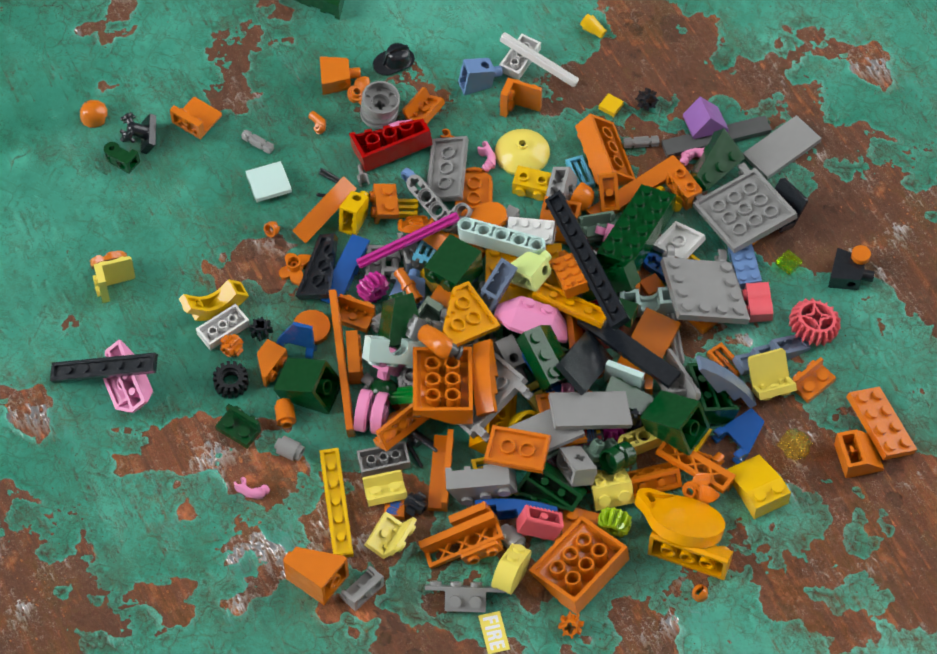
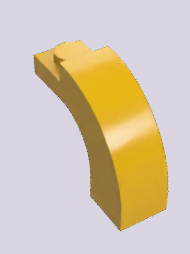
[179,279,249,321]

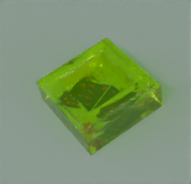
[775,249,803,275]

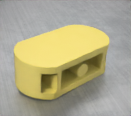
[491,543,532,595]

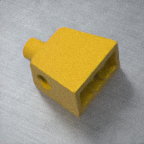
[339,191,370,235]

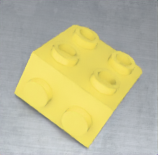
[92,256,135,303]
[748,348,797,401]
[590,468,635,511]
[364,512,417,559]

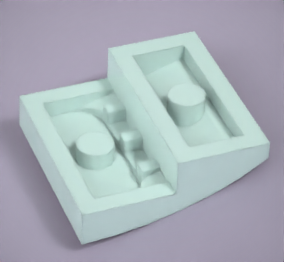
[245,161,292,202]
[604,359,645,391]

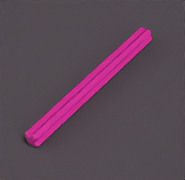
[356,212,460,268]

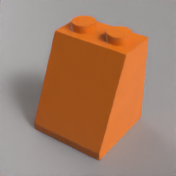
[283,547,349,605]

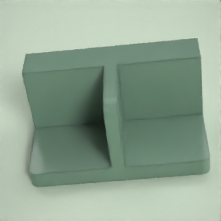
[418,296,444,323]

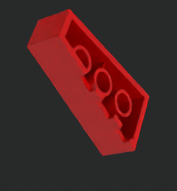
[349,118,433,172]

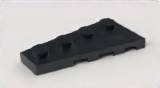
[295,233,338,300]

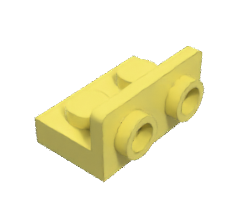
[362,470,407,507]

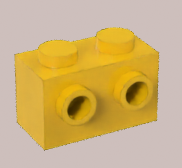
[512,165,551,201]

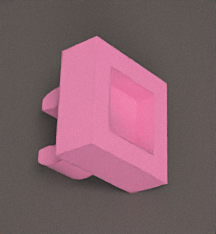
[595,223,614,242]

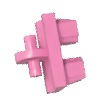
[372,347,405,381]

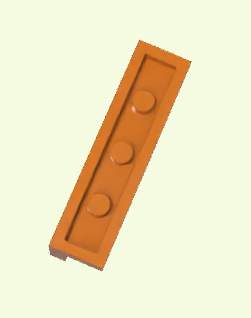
[373,403,429,451]
[428,429,454,512]
[655,441,736,494]
[627,462,682,499]
[418,511,505,569]

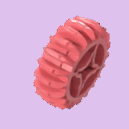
[789,298,841,346]

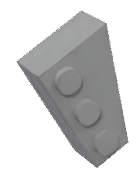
[445,464,517,506]

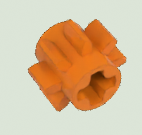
[220,334,244,357]
[558,611,584,639]

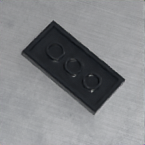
[555,330,614,396]

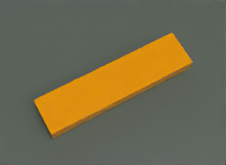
[532,282,607,329]

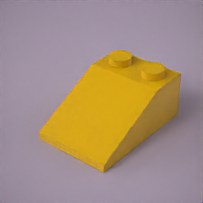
[726,455,791,519]

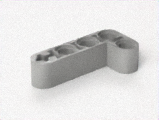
[406,175,474,234]

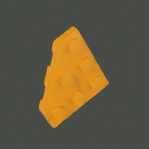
[442,281,500,347]

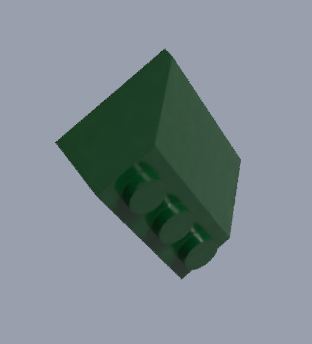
[517,325,568,392]

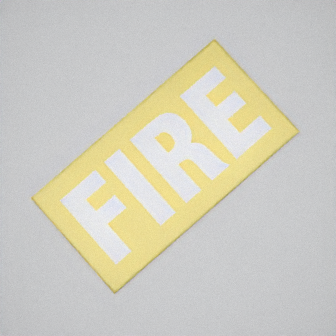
[478,611,510,654]

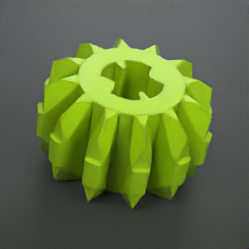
[598,507,632,537]

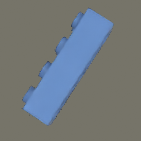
[727,244,762,290]

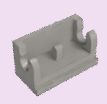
[397,232,424,274]
[339,566,384,611]

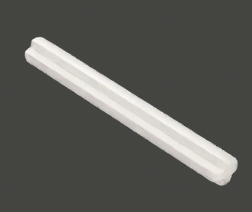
[500,32,579,87]

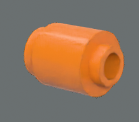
[274,398,296,429]

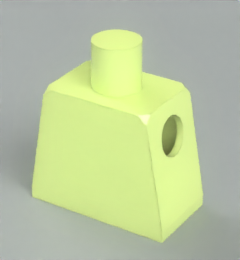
[510,250,552,292]

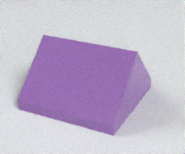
[683,97,729,139]

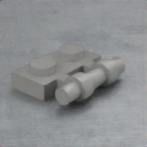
[365,245,401,283]

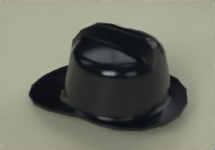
[373,43,415,75]

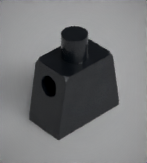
[828,248,875,290]

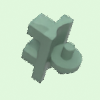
[582,438,618,468]

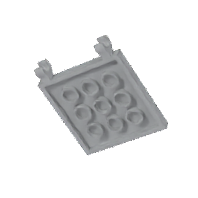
[693,162,798,254]
[660,245,750,324]
[458,351,534,443]

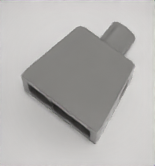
[494,334,527,379]

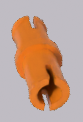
[394,267,423,304]

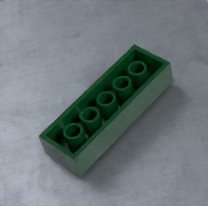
[596,184,676,271]

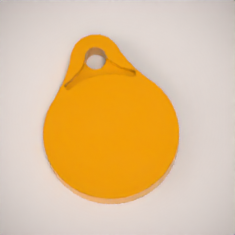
[634,488,725,548]

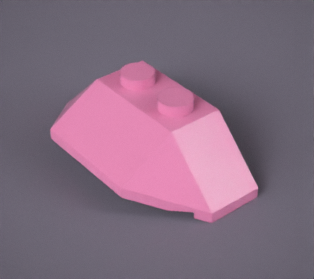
[494,296,568,343]
[103,340,153,413]

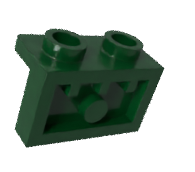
[215,404,261,449]

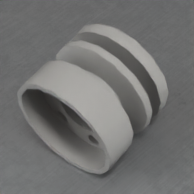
[360,81,400,129]

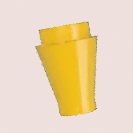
[580,14,607,39]

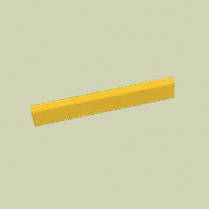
[319,448,354,558]

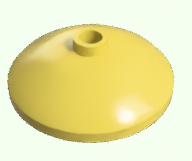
[495,129,550,175]

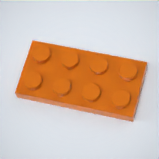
[846,387,917,460]

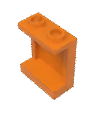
[448,501,504,565]

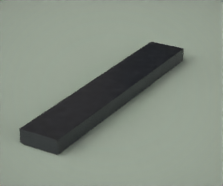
[577,319,681,389]
[50,352,158,383]

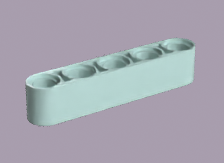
[457,217,546,257]

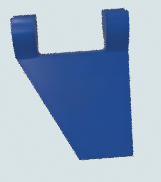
[277,322,317,359]
[711,408,765,465]

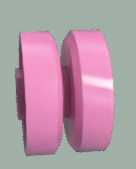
[354,389,390,434]

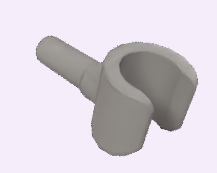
[357,164,370,187]
[361,373,374,389]

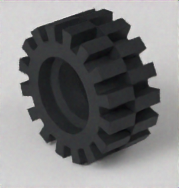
[213,361,249,399]

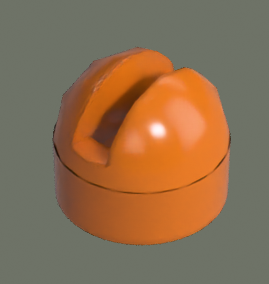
[264,221,280,237]
[692,584,708,602]

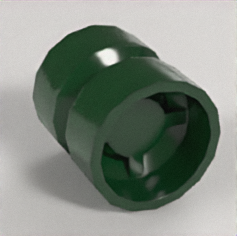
[599,441,637,475]

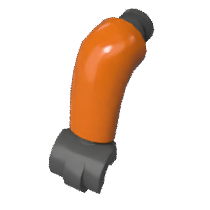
[405,314,463,360]

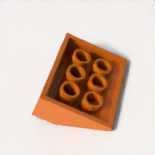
[413,347,473,424]
[529,515,630,615]

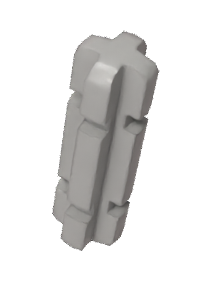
[241,130,274,154]
[623,135,659,148]

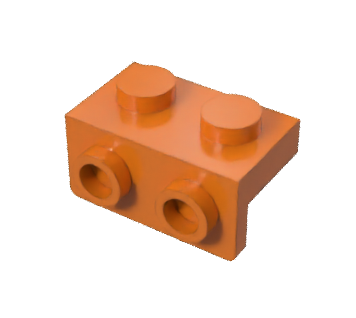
[402,87,445,124]
[369,184,400,224]
[338,294,376,333]

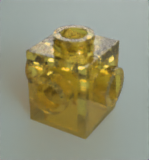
[777,428,813,460]

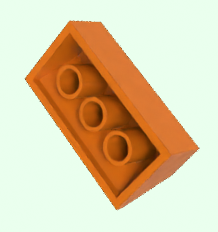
[575,113,636,186]

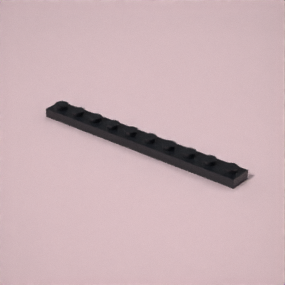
[545,190,631,331]

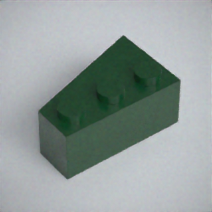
[690,128,745,192]

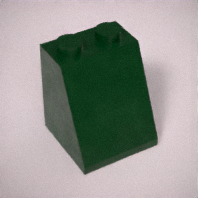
[424,234,483,292]
[378,291,420,347]
[273,358,341,414]
[640,390,710,456]

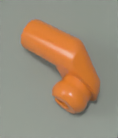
[308,111,326,134]

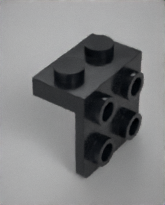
[775,178,808,233]

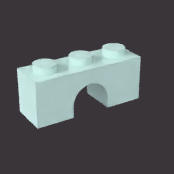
[619,287,675,317]
[362,335,426,368]

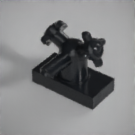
[120,112,156,154]

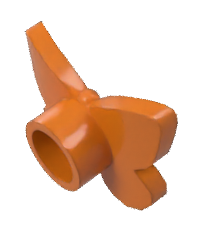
[279,253,311,286]

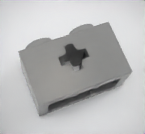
[546,167,578,201]
[555,445,597,487]

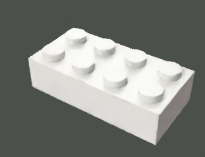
[499,34,541,80]
[507,217,557,245]
[196,304,250,351]

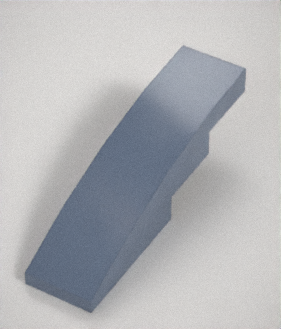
[479,257,518,314]
[732,334,811,376]
[696,355,757,408]

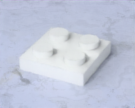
[653,221,706,259]

